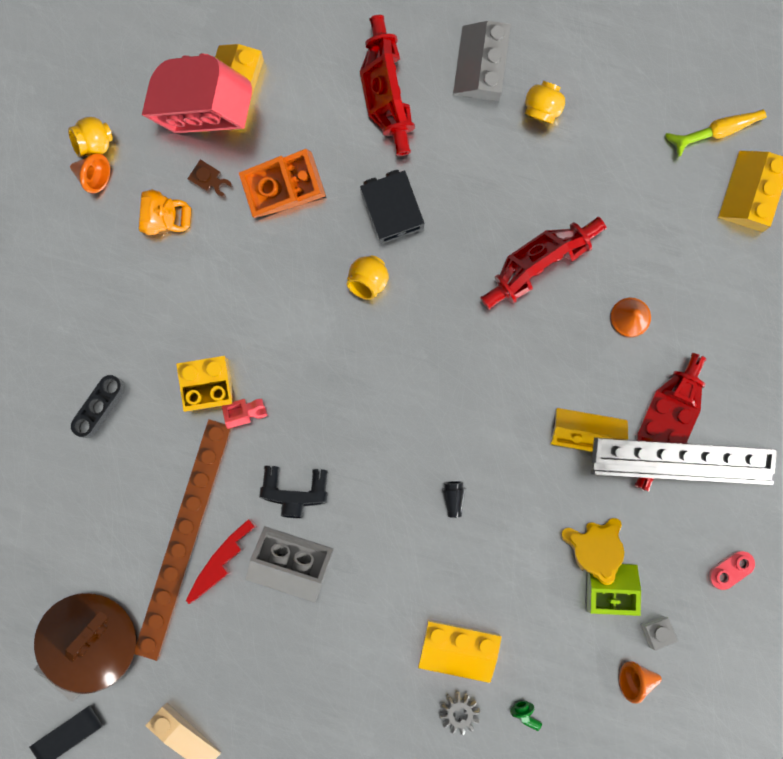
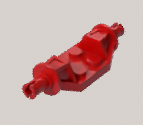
[360,15,415,156]
[480,216,607,310]
[634,353,706,492]

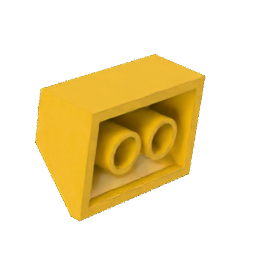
[215,44,264,101]
[718,151,783,232]
[418,619,502,683]

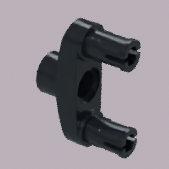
[259,466,328,518]

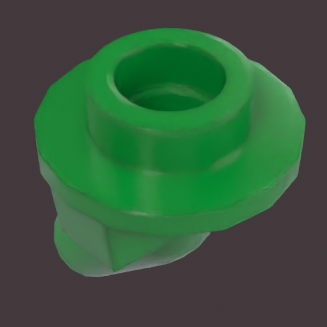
[510,701,542,731]

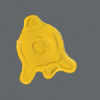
[561,518,624,585]

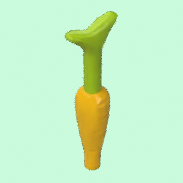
[665,109,766,157]

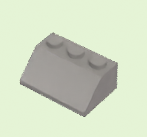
[453,21,511,101]
[246,526,333,603]

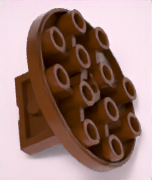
[34,593,136,694]

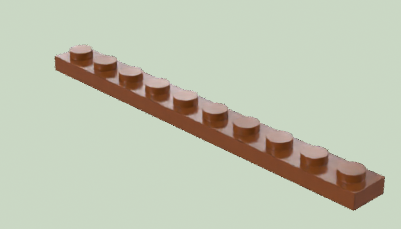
[134,419,232,661]

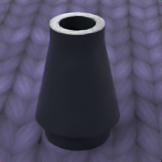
[442,481,466,518]

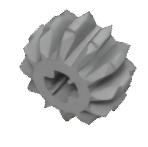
[439,692,481,735]

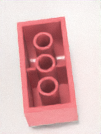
[142,53,252,133]

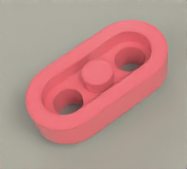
[709,551,755,590]

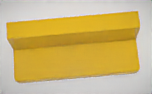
[551,408,628,452]

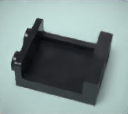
[360,170,425,244]

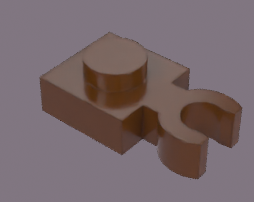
[187,159,233,199]

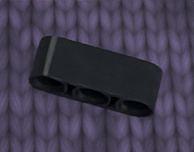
[71,375,125,438]
[29,706,103,759]

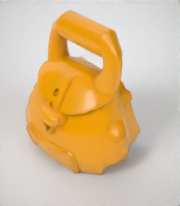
[139,189,191,236]

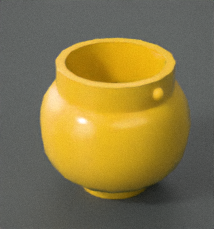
[524,81,565,124]
[68,117,112,157]
[346,255,389,300]

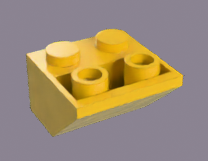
[176,356,233,412]

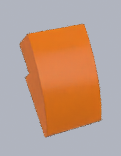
[239,149,326,218]

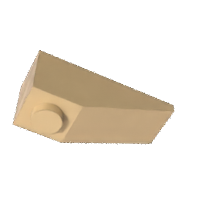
[145,703,221,759]

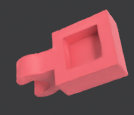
[222,399,267,429]

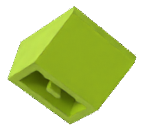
[586,564,641,616]

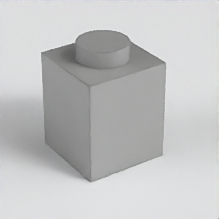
[640,616,678,650]

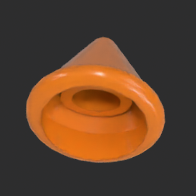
[70,153,111,194]
[611,297,651,337]
[619,661,662,704]

